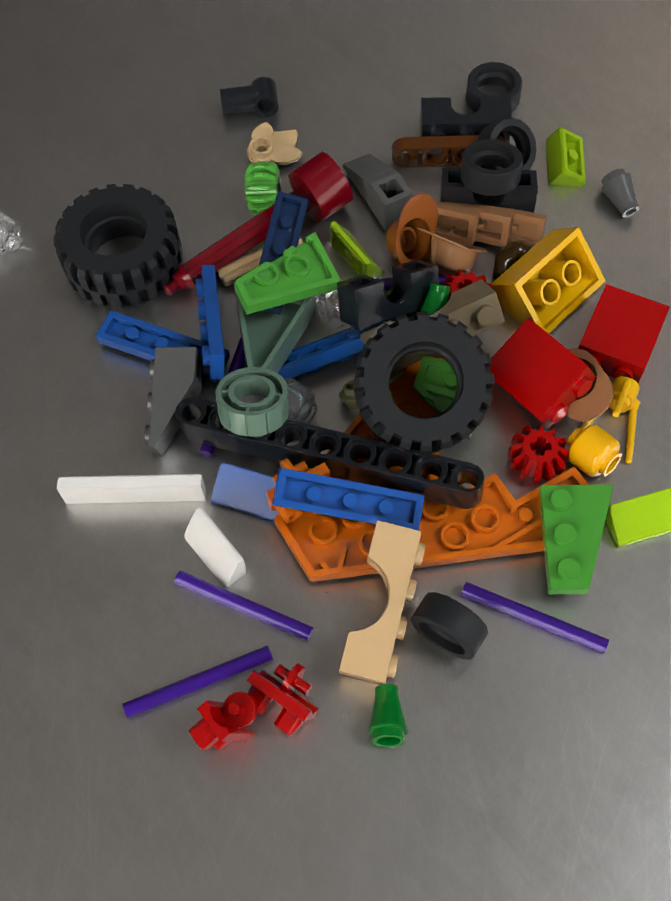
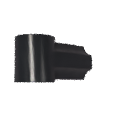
[220,77,279,117]

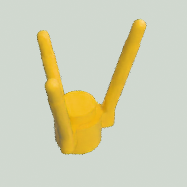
[580,376,640,464]

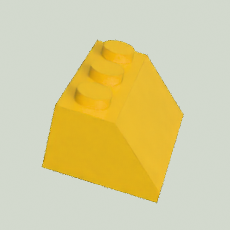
[491,227,606,334]

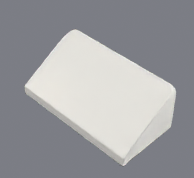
[184,507,247,588]

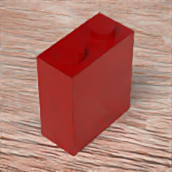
[578,284,670,383]
[490,318,596,428]

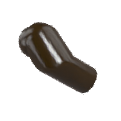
[492,241,529,281]

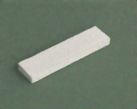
[57,474,206,504]

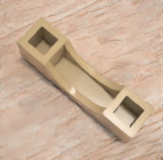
[339,520,426,684]

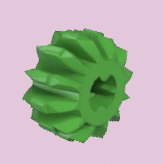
[244,161,282,214]

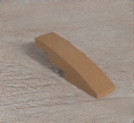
[435,202,547,248]

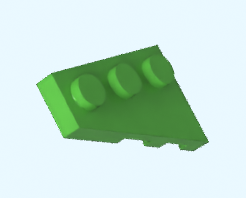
[235,232,341,315]
[538,485,614,594]

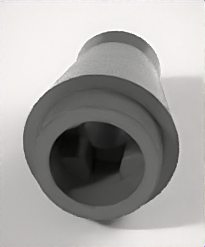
[601,169,640,218]

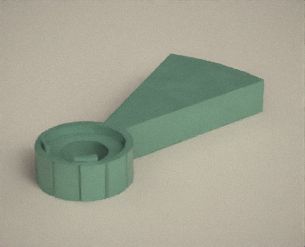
[215,284,318,437]

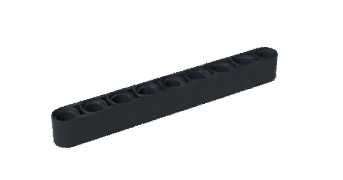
[175,397,484,509]

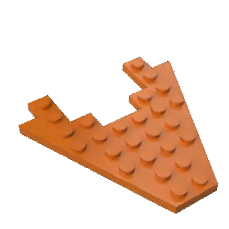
[274,351,589,582]

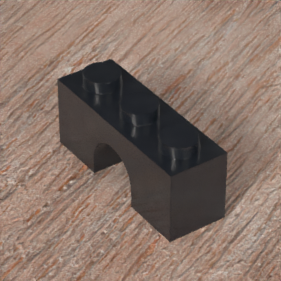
[420,97,512,143]
[439,167,538,213]
[337,259,439,330]

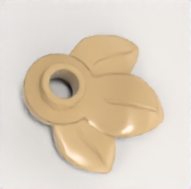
[247,122,302,165]

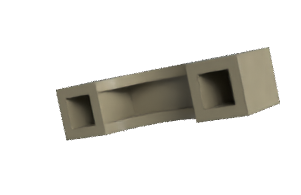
[359,279,505,372]

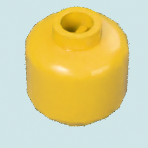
[567,425,622,477]

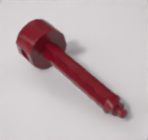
[164,151,353,296]

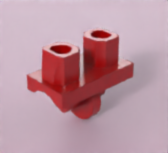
[247,663,320,735]
[188,692,258,750]

